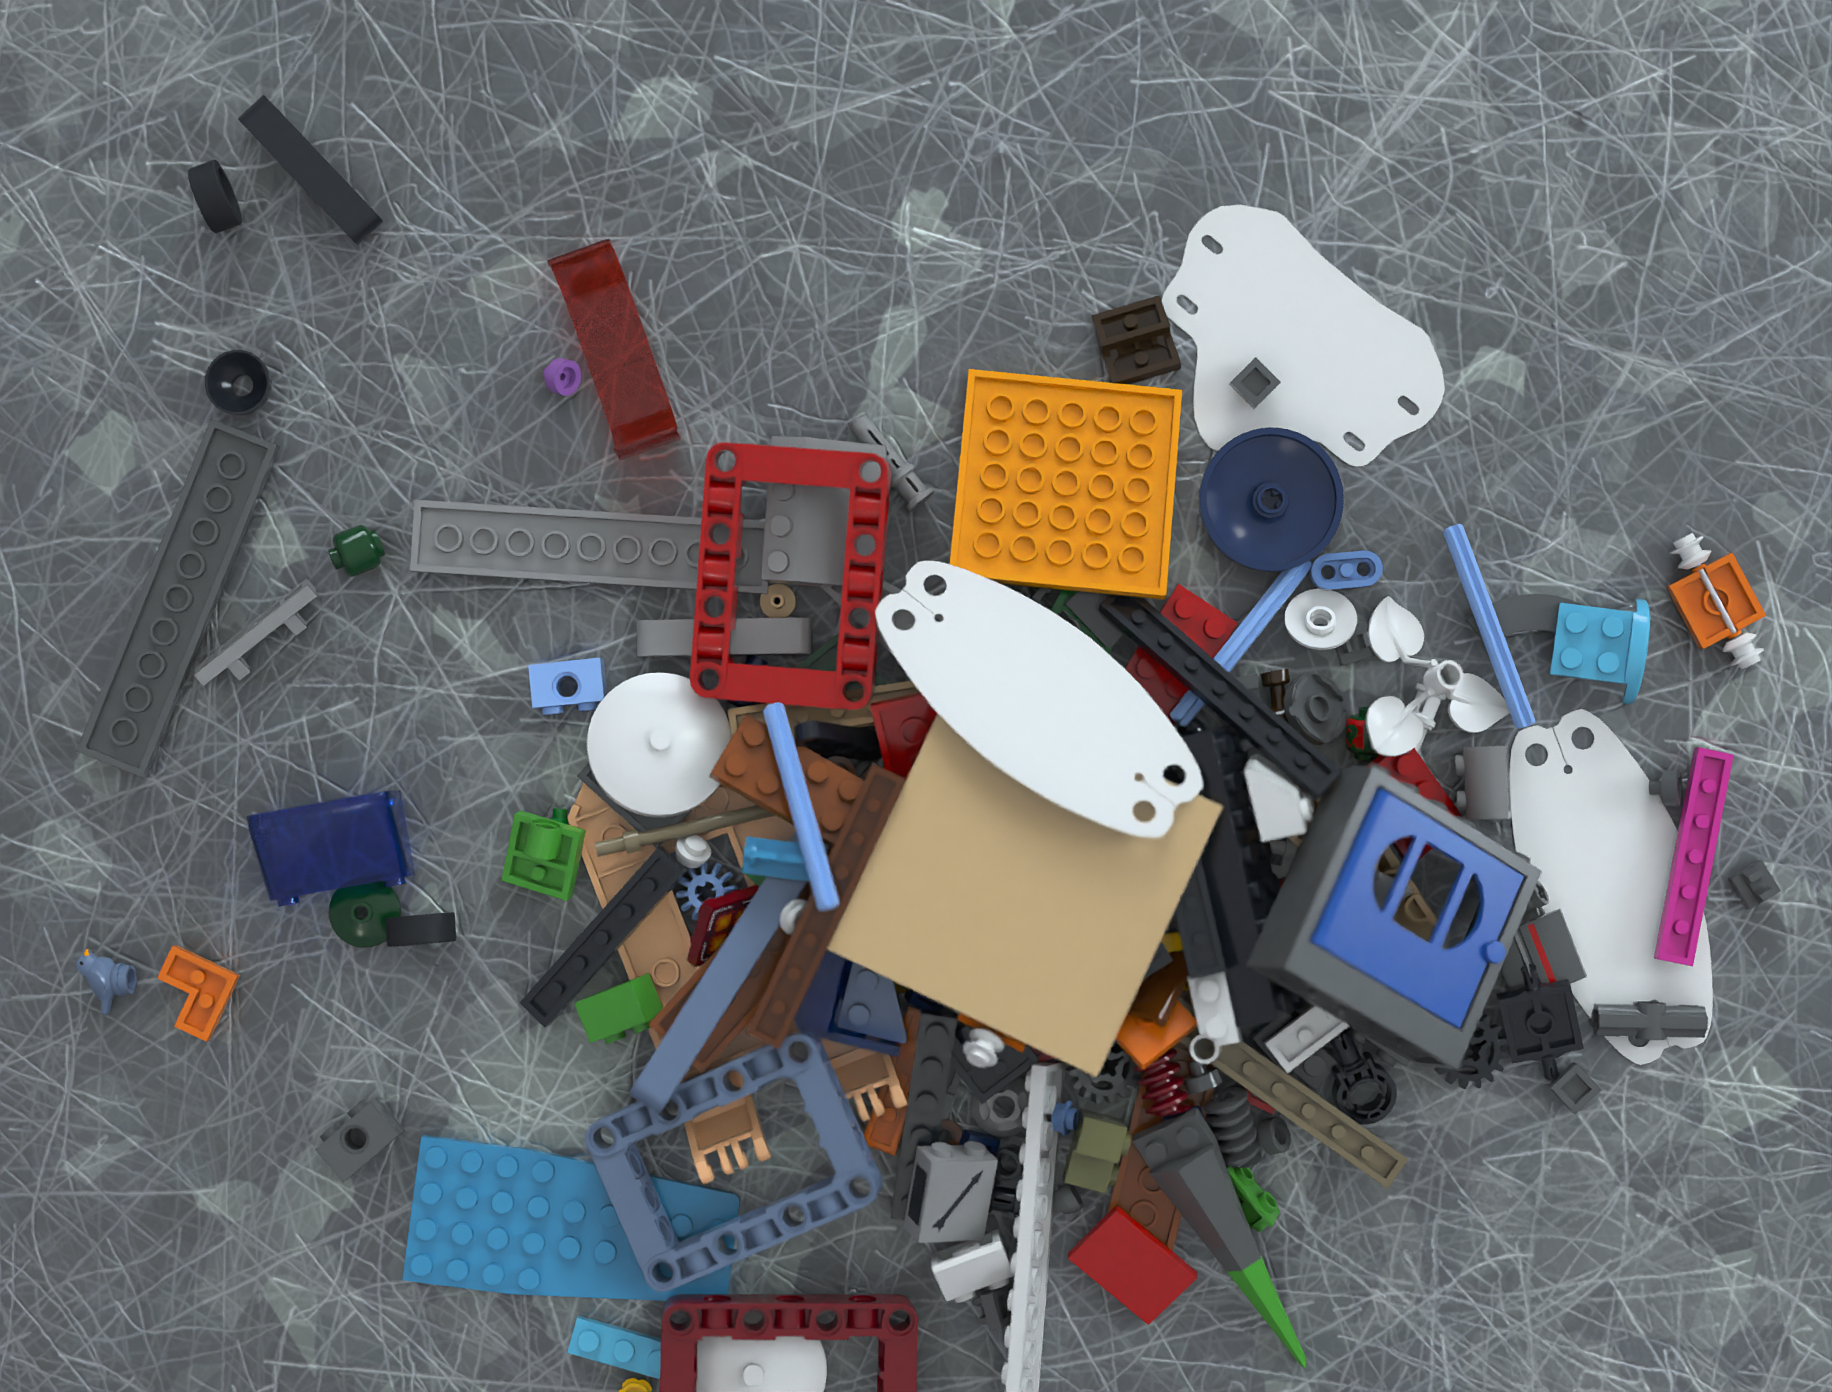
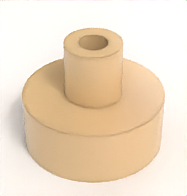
[760,584,796,618]

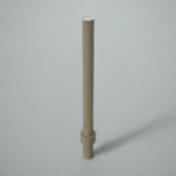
[595,805,776,857]

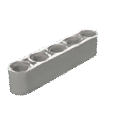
[636,617,812,657]

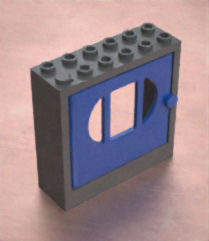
[1246,764,1542,1070]

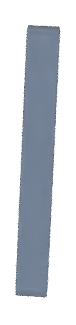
[629,831,830,1113]

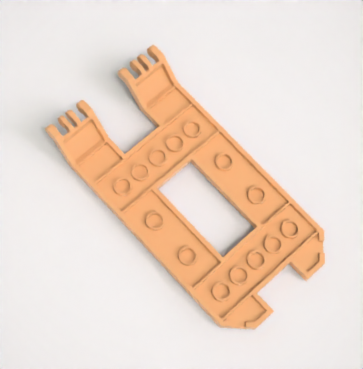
[567,723,908,1185]

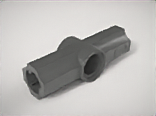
[1591,1001,1708,1040]

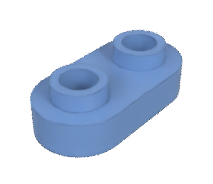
[1309,551,1383,590]

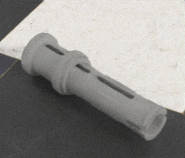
[847,411,934,512]

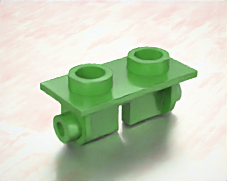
[1226,1166,1280,1232]

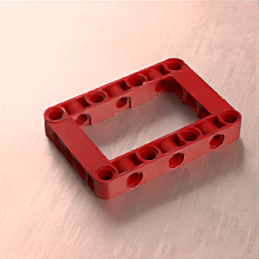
[690,442,891,710]

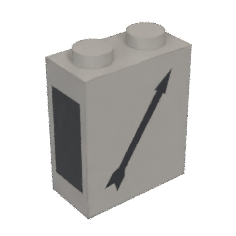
[903,1141,998,1243]

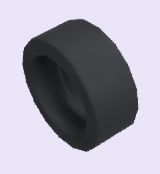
[188,160,242,234]
[385,912,456,947]

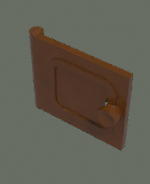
[1127,950,1189,1027]

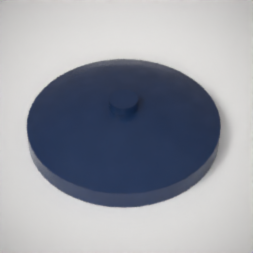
[1198,427,1344,572]

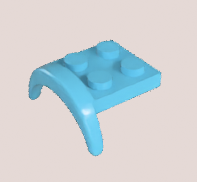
[1550,599,1650,704]

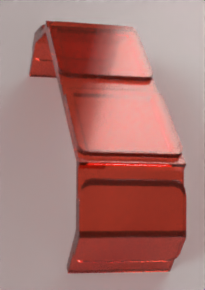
[547,239,681,461]

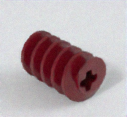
[1133,1048,1191,1116]

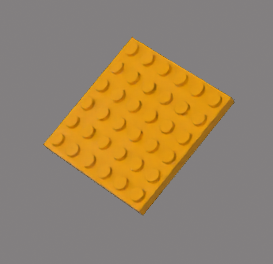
[950,369,1182,600]

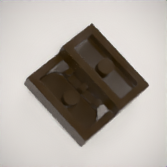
[1091,295,1181,385]

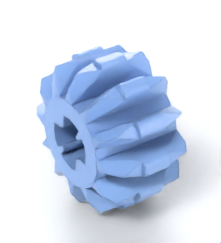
[676,862,738,920]

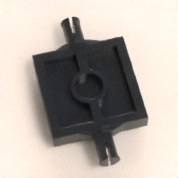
[1496,964,1584,1080]

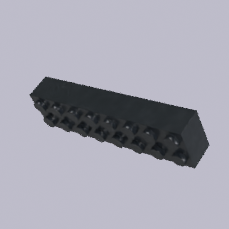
[1178,725,1303,1027]

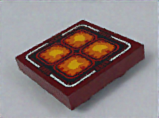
[687,885,760,967]

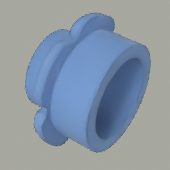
[1051,1100,1079,1136]

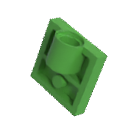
[501,810,586,901]

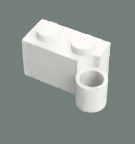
[1188,972,1243,1064]

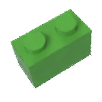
[574,973,663,1044]

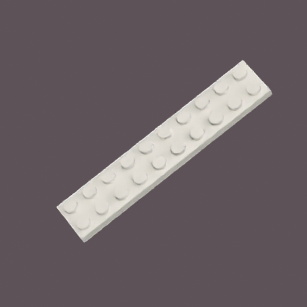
[1001,1060,1065,1392]

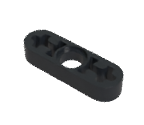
[794,720,882,760]

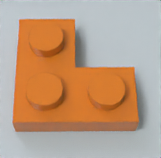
[157,945,241,1042]

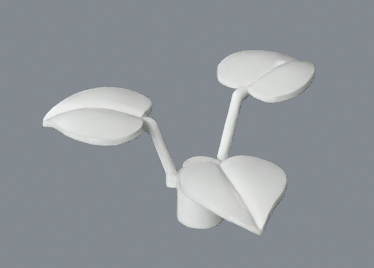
[1366,596,1510,757]

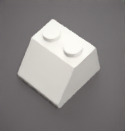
[1244,754,1315,842]
[931,1229,1015,1303]

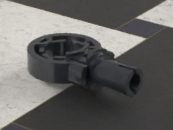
[1330,1027,1397,1124]

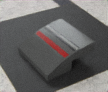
[1501,909,1587,991]

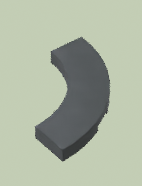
[1465,594,1584,641]

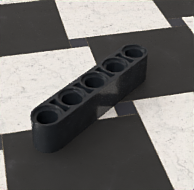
[238,94,383,245]

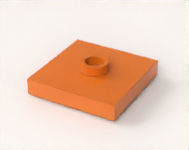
[1114,1000,1198,1070]

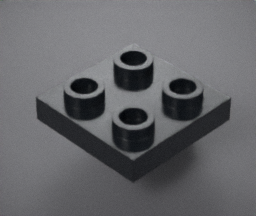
[951,1024,1040,1104]

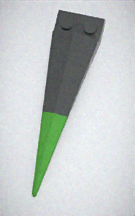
[1132,1107,1307,1368]

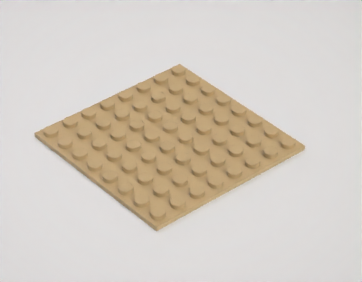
[827,713,1223,1077]

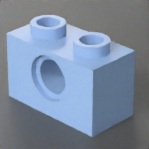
[528,658,608,715]

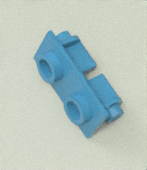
[742,837,810,882]

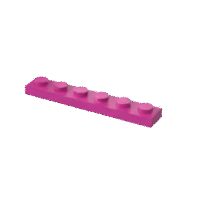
[1654,747,1734,966]

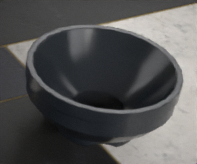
[205,350,272,415]

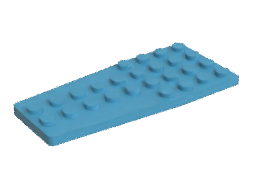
[402,1135,740,1301]

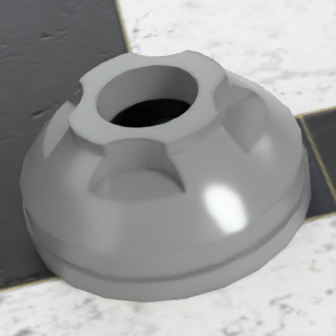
[970,1076,1030,1137]

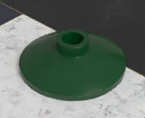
[329,876,401,948]

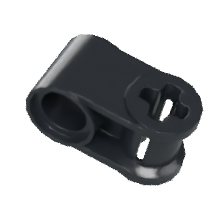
[988,1144,1024,1217]

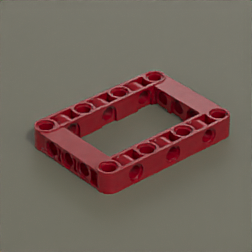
[660,1294,918,1392]

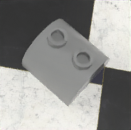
[1455,746,1511,820]

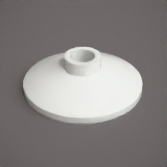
[1285,589,1357,650]

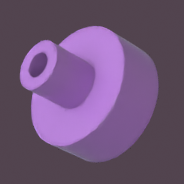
[543,358,581,396]

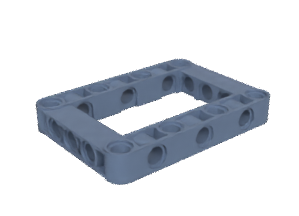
[585,1029,883,1292]

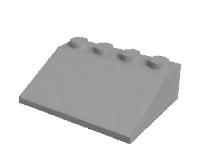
[761,436,887,588]

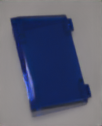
[246,790,415,907]

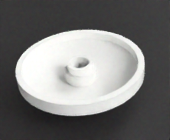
[587,673,731,817]
[696,1310,827,1392]

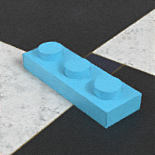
[567,1315,661,1379]

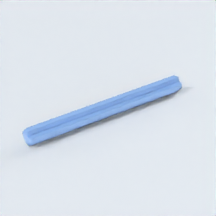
[1443,524,1535,729]
[1170,561,1312,727]
[763,702,839,911]

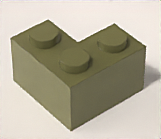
[1062,1108,1132,1194]

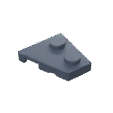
[837,962,908,1044]

